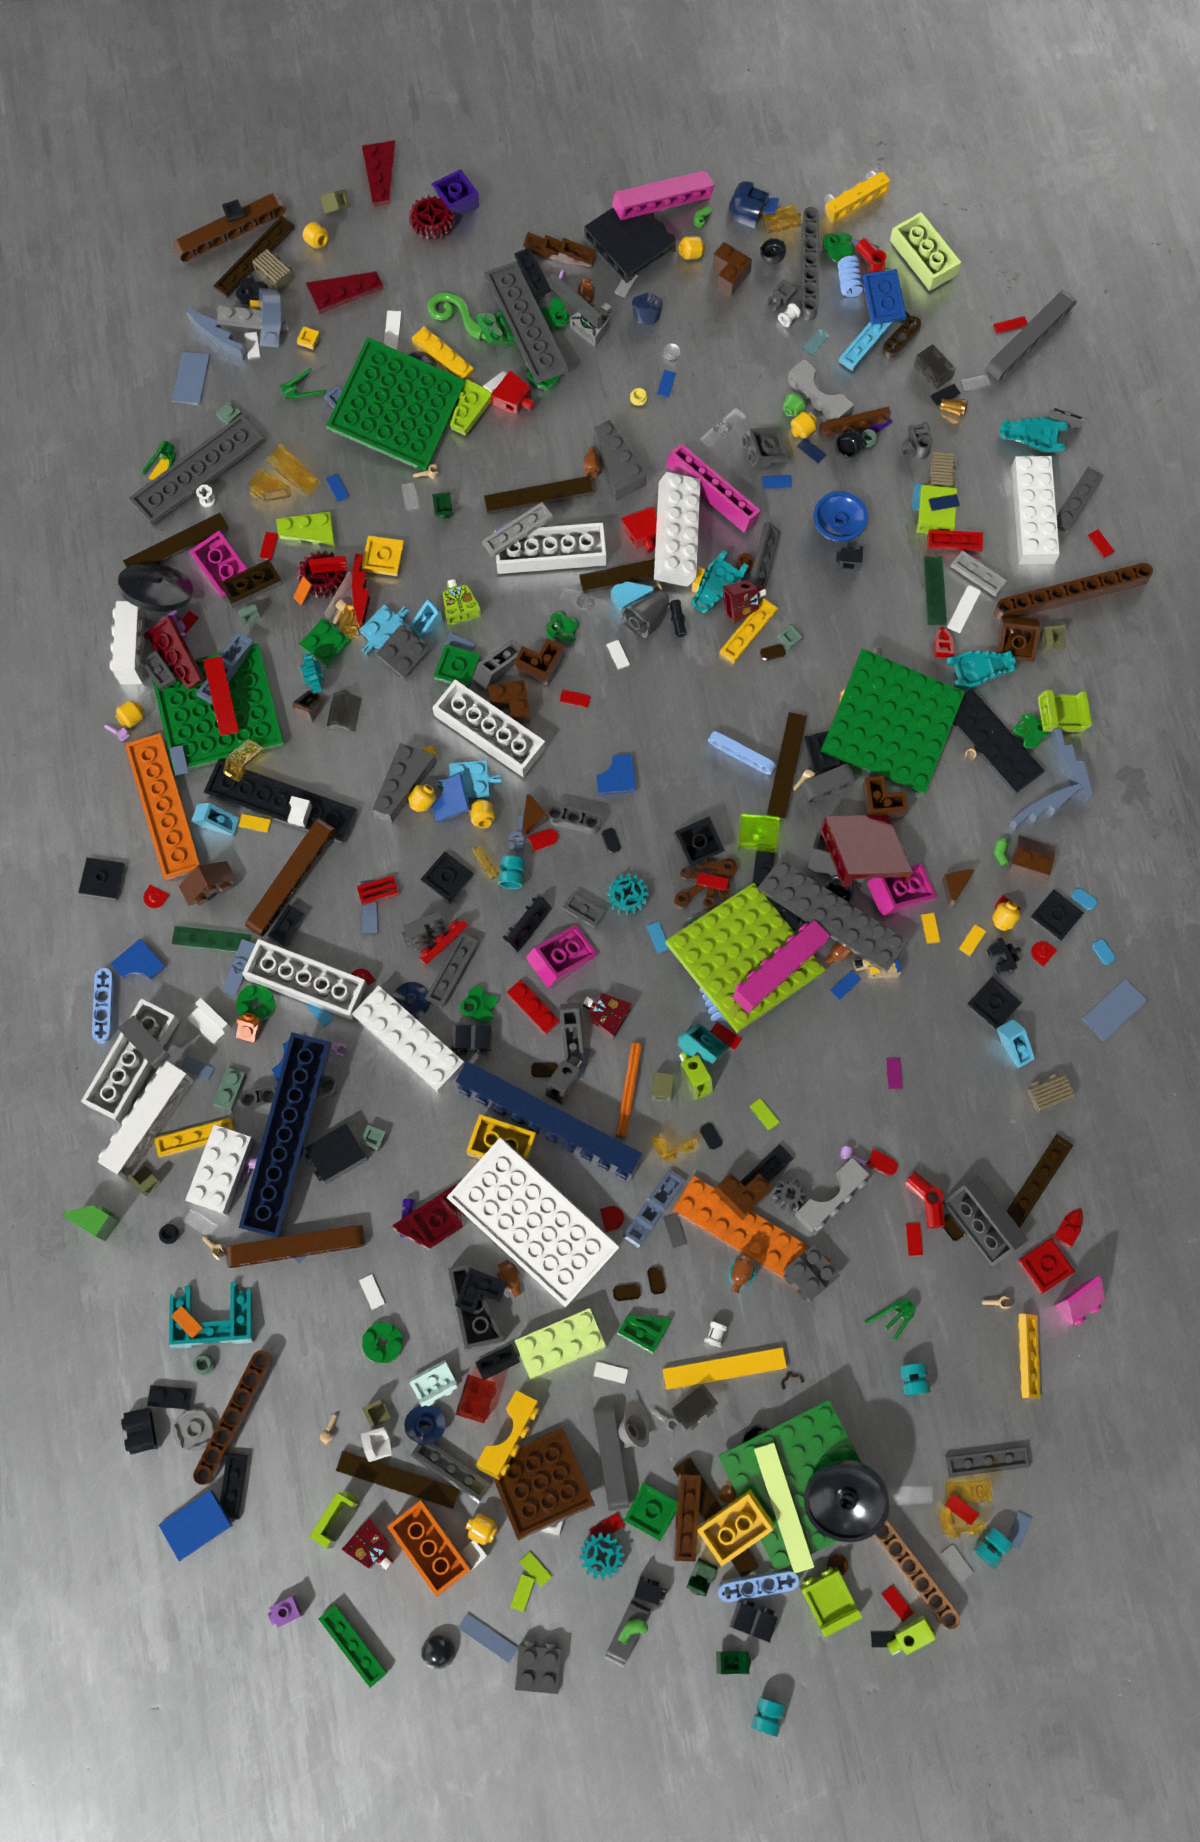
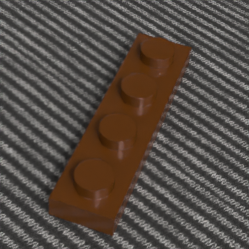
[819,406,891,438]
[673,1474,701,1562]

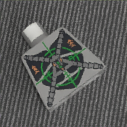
[570,303,612,347]

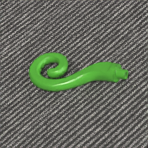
[427,292,486,341]

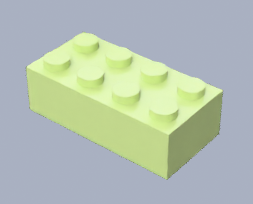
[890,212,961,291]
[514,1308,606,1380]

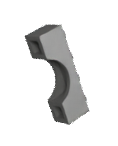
[788,359,854,421]
[795,1158,869,1233]

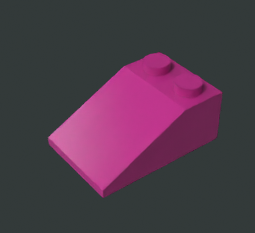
[189,531,247,597]
[867,863,937,917]
[526,924,598,988]
[1054,1276,1105,1326]

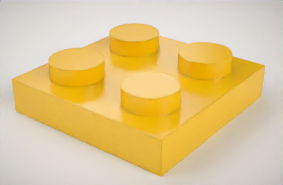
[361,536,404,576]

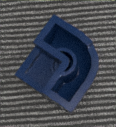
[729,181,769,229]

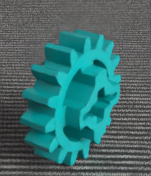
[300,653,324,694]
[607,873,648,915]
[579,1532,624,1580]

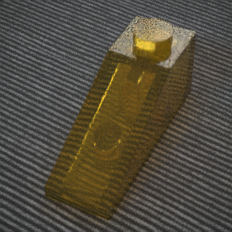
[264,443,320,495]

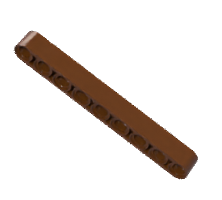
[994,563,1153,620]

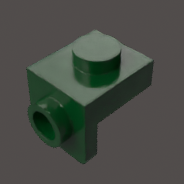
[432,492,453,519]
[686,1558,718,1597]
[716,1651,751,1675]

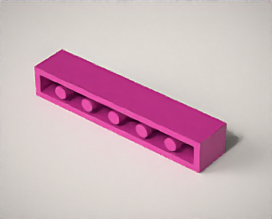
[612,170,715,220]
[666,444,761,533]
[732,920,831,1014]

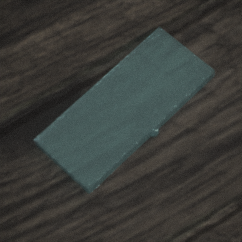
[802,329,829,356]

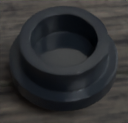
[159,1224,179,1244]

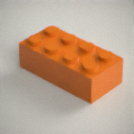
[387,1500,472,1597]

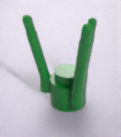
[280,368,326,400]
[141,440,176,474]
[865,1298,916,1341]

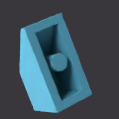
[611,581,654,612]
[191,803,240,836]
[997,1019,1035,1068]

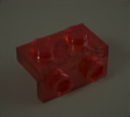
[455,1374,496,1423]

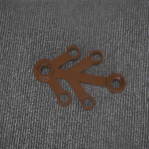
[674,858,737,910]

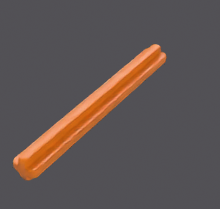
[616,1043,642,1138]

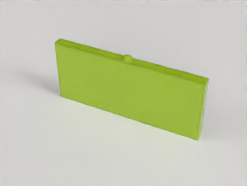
[749,1098,780,1130]
[519,1551,552,1587]
[510,1574,535,1612]

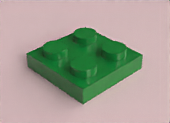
[299,618,351,668]
[434,644,481,689]
[623,1483,677,1541]

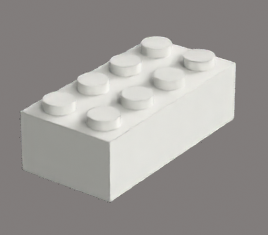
[110,601,146,685]
[185,1125,255,1215]

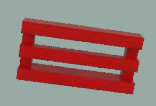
[309,556,348,574]
[357,876,399,906]

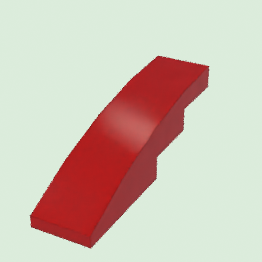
[352,553,371,629]
[203,656,239,736]

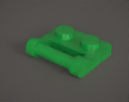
[476,311,516,346]

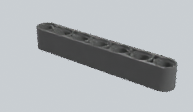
[801,207,819,321]
[985,290,1077,381]

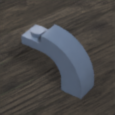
[259,288,281,347]

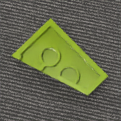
[450,379,493,436]
[276,511,335,547]

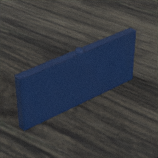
[797,439,826,464]
[929,494,960,511]

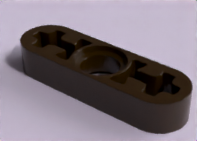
[882,316,921,358]

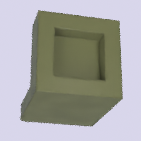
[320,189,350,213]
[1040,625,1066,651]
[651,1072,674,1102]
[127,1166,161,1196]
[362,1399,392,1428]

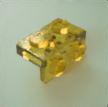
[761,205,802,234]

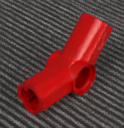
[855,237,887,273]
[904,1171,945,1229]

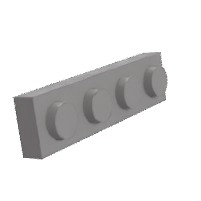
[217,305,289,333]
[482,502,553,557]

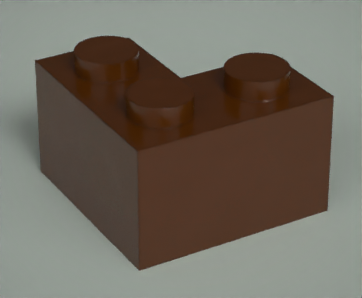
[713,242,752,296]
[514,639,565,686]
[488,680,531,724]
[863,776,908,818]
[178,861,237,905]
[714,1173,773,1221]

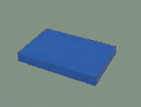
[862,269,907,325]
[159,1489,233,1561]

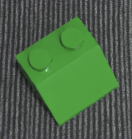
[62,1205,119,1241]

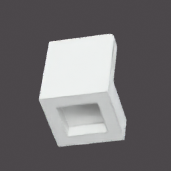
[287,796,312,828]
[361,1427,393,1462]

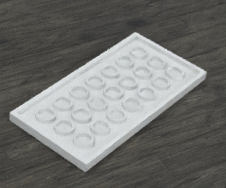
[446,1137,620,1307]

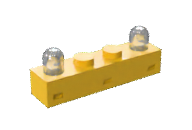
[824,170,891,223]

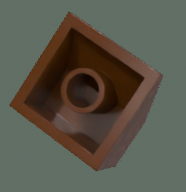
[997,616,1041,661]
[1009,836,1056,882]

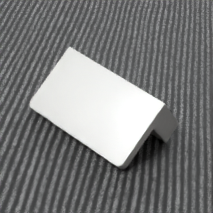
[188,998,231,1044]

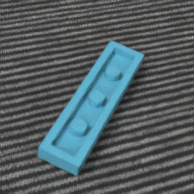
[838,321,894,371]

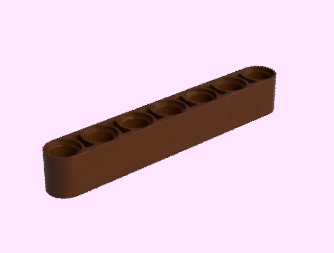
[173,193,286,262]
[245,818,336,937]
[225,1225,365,1268]
[193,1350,273,1485]

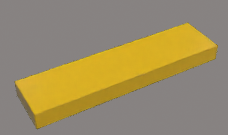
[720,598,778,663]
[154,1118,235,1157]

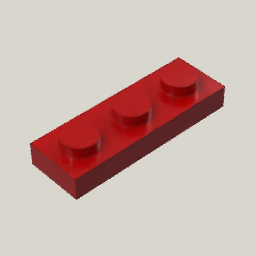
[927,530,983,552]
[418,919,468,965]
[507,980,560,1035]

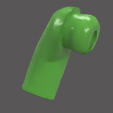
[693,205,712,227]
[993,838,1010,867]
[617,1619,648,1644]

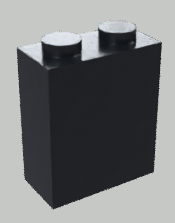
[304,1124,367,1185]

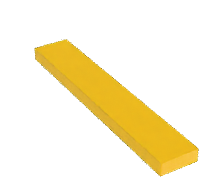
[662,1348,787,1390]

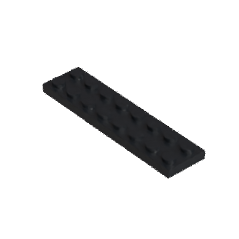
[203,760,357,844]

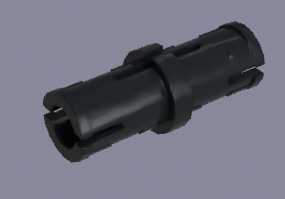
[669,600,687,638]

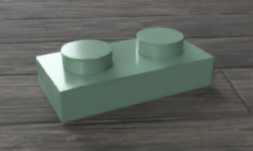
[212,1067,246,1111]

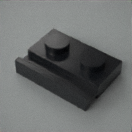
[804,731,840,772]

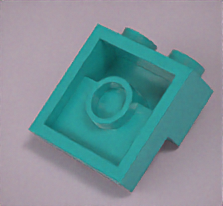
[677,1023,729,1064]

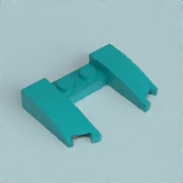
[169,1282,253,1349]

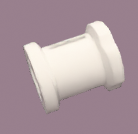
[778,303,801,327]
[196,485,216,508]
[704,1322,728,1347]

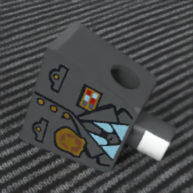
[545,1056,582,1105]

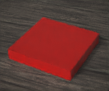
[1018,1238,1075,1294]

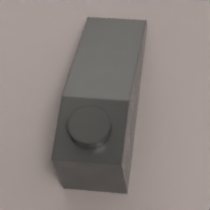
[472,641,521,690]
[559,1003,585,1065]

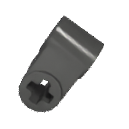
[908,422,933,458]

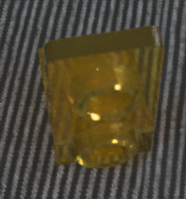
[223,739,263,782]
[651,1134,697,1162]
[945,1480,992,1503]
[937,1508,986,1538]

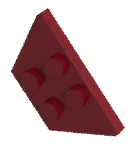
[391,1184,463,1250]

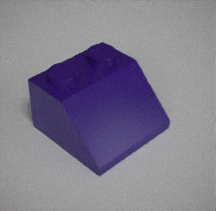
[431,169,479,214]

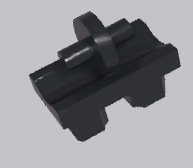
[986,937,1022,975]

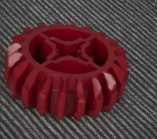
[408,194,455,240]
[297,550,346,598]

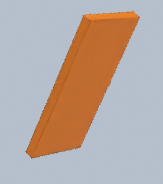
[293,576,312,606]
[171,1306,203,1339]

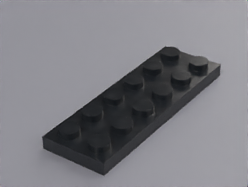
[953,688,1045,795]

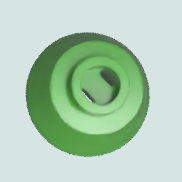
[783,393,806,416]

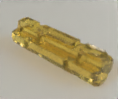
[472,845,499,880]

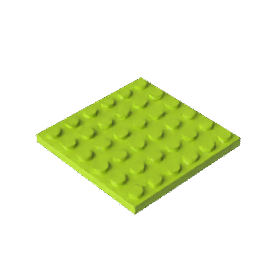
[665,883,826,1033]

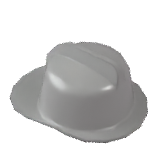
[618,1400,649,1448]

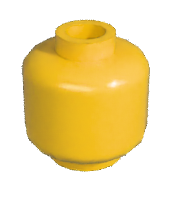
[303,222,329,249]
[678,236,705,260]
[790,412,817,439]
[115,700,144,728]
[408,784,436,813]
[469,799,495,828]
[992,901,1021,931]
[465,1513,498,1545]

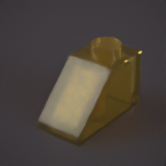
[247,468,292,502]

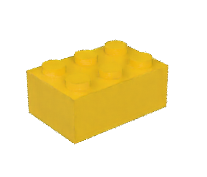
[466,1114,537,1162]
[697,1489,775,1566]

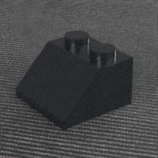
[673,816,725,866]

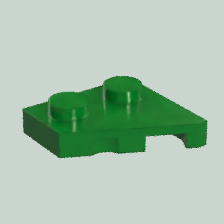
[617,1315,672,1355]

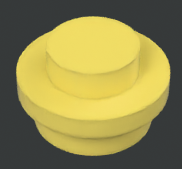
[630,388,648,406]

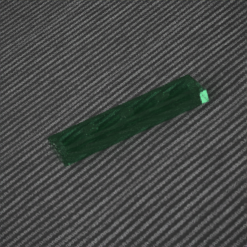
[923,556,947,626]
[171,926,251,953]

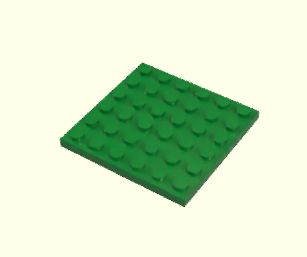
[326,337,466,471]
[152,643,284,773]
[820,648,965,795]
[718,1399,889,1572]

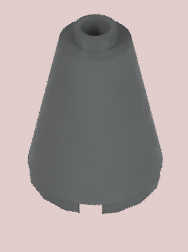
[620,591,669,638]

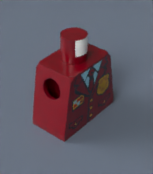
[722,580,766,624]
[583,993,632,1039]
[342,1518,394,1571]

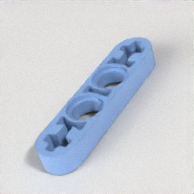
[708,731,776,775]
[92,968,114,1043]
[717,1569,799,1602]

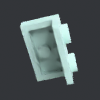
[409,1360,458,1407]

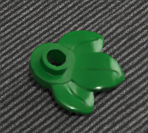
[823,232,855,263]
[539,297,570,329]
[545,611,579,643]
[1012,713,1049,749]
[460,985,498,1023]

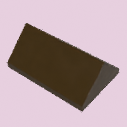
[220,559,282,608]

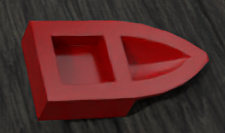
[933,627,955,658]
[1053,1208,1083,1248]

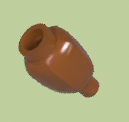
[577,279,595,304]
[583,446,601,478]
[824,942,854,965]
[731,1255,754,1293]
[497,1260,522,1297]

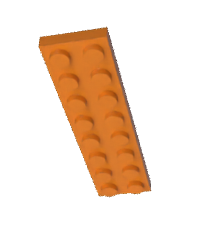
[125,733,200,881]
[673,1175,831,1285]

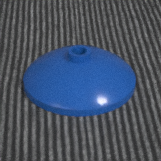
[813,491,868,542]

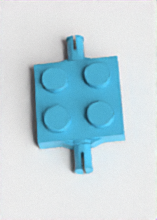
[359,605,411,655]
[437,760,502,800]

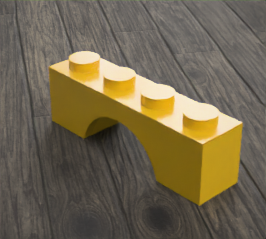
[476,1390,540,1480]

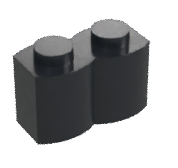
[451,1025,492,1055]
[121,1408,158,1455]
[729,1599,778,1643]

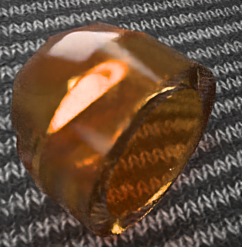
[719,1485,737,1503]

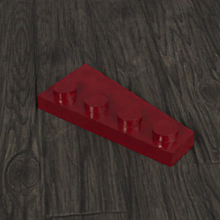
[362,140,396,207]
[306,271,384,314]
[143,615,205,689]

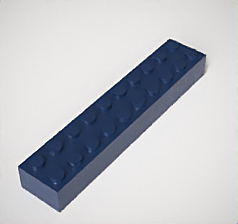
[238,1032,333,1238]
[455,1061,643,1181]

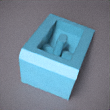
[409,599,443,638]

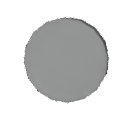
[173,1409,215,1451]

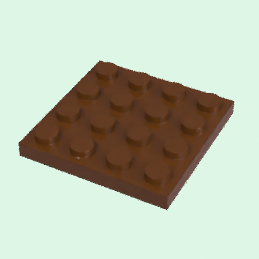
[493,1428,595,1541]

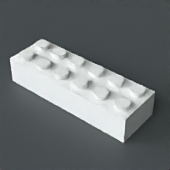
[1011,456,1059,565]
[654,472,700,587]
[494,523,606,574]
[432,680,546,777]
[242,939,367,1020]
[352,985,465,1095]
[81,999,179,1124]
[98,1061,194,1181]

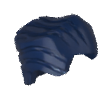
[632,292,663,324]

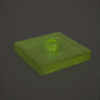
[738,814,779,853]

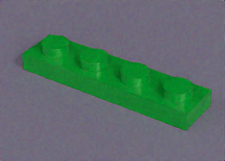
[318,1604,387,1688]

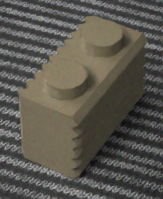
[253,249,293,291]
[929,451,957,487]
[1027,1073,1075,1113]

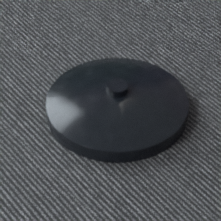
[117,563,193,612]
[804,1460,890,1542]

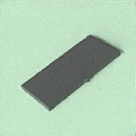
[663,1214,687,1248]

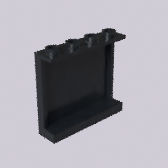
[584,208,676,283]

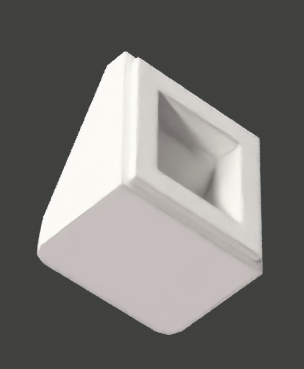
[460,1541,488,1570]

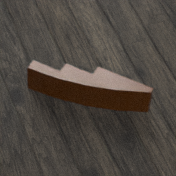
[522,232,596,267]

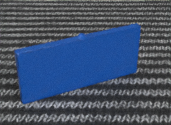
[764,198,779,214]
[657,370,676,398]
[326,473,349,502]
[762,475,792,489]
[830,970,861,1000]

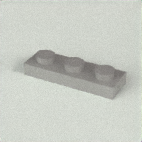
[951,550,1007,597]

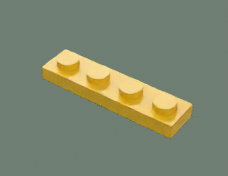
[412,327,474,380]
[1018,1314,1041,1399]

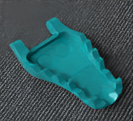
[1000,417,1069,453]
[692,549,749,613]
[946,650,1017,689]

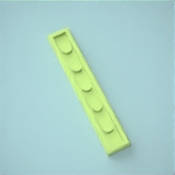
[754,1442,815,1574]

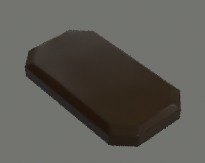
[760,644,786,661]
[531,1062,558,1077]
[942,1214,964,1241]
[647,1266,666,1295]
[613,1284,641,1302]

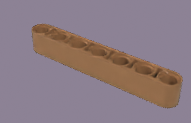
[873,1520,960,1630]

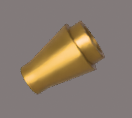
[940,398,968,416]

